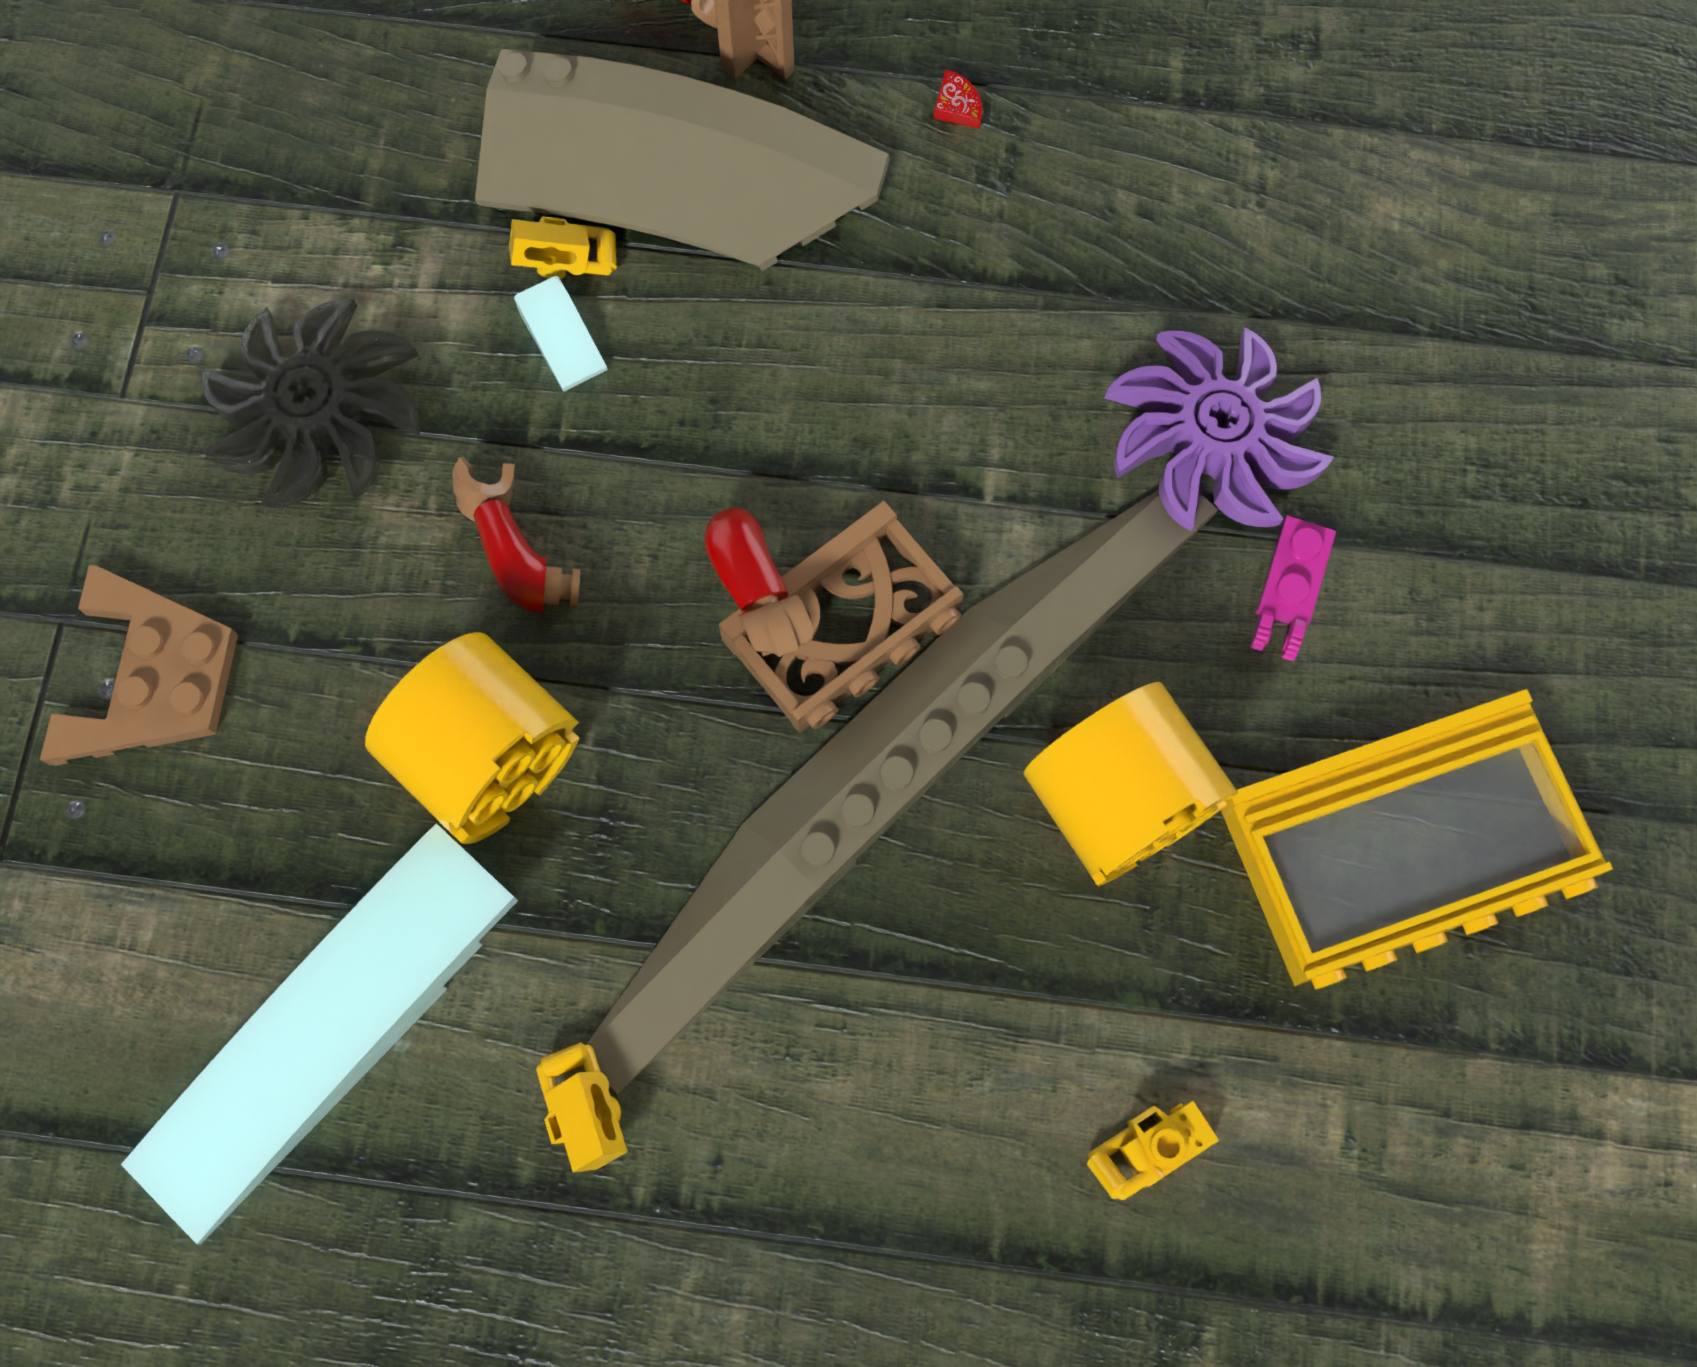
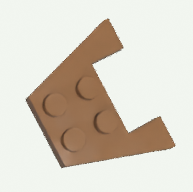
[40,565,238,766]

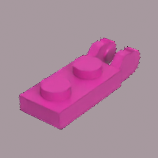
[1250,515,1336,661]

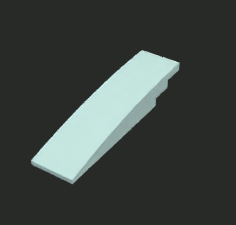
[121,823,518,1244]

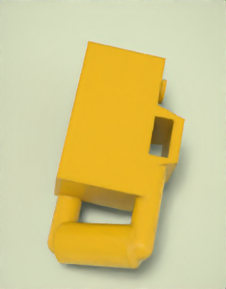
[509,216,617,279]
[536,1042,628,1173]
[1087,1101,1219,1200]

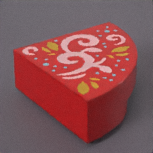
[934,69,982,129]

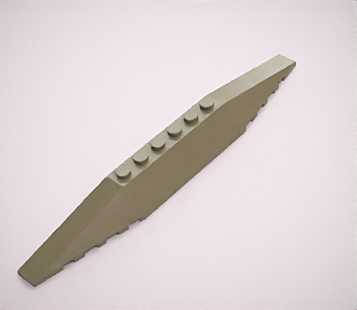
[586,490,1218,1095]

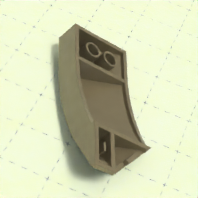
[475,49,890,272]

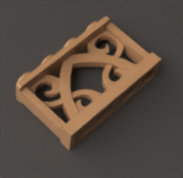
[719,501,964,733]

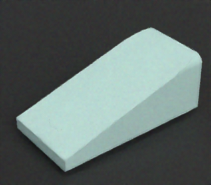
[514,276,608,392]

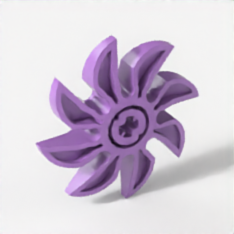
[1104,327,1334,531]

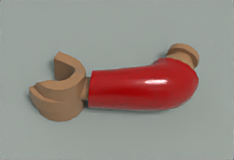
[452,456,580,613]
[704,507,814,657]

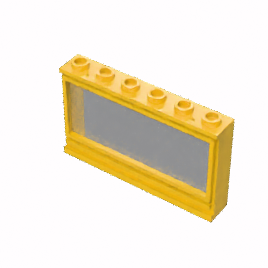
[1221,689,1613,990]

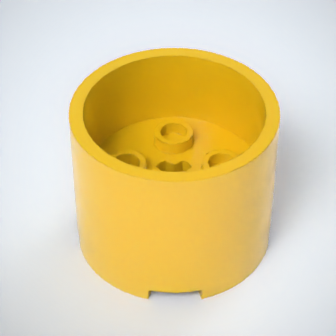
[365,632,580,844]
[1023,682,1239,886]

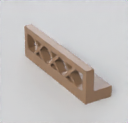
[714,0,795,80]

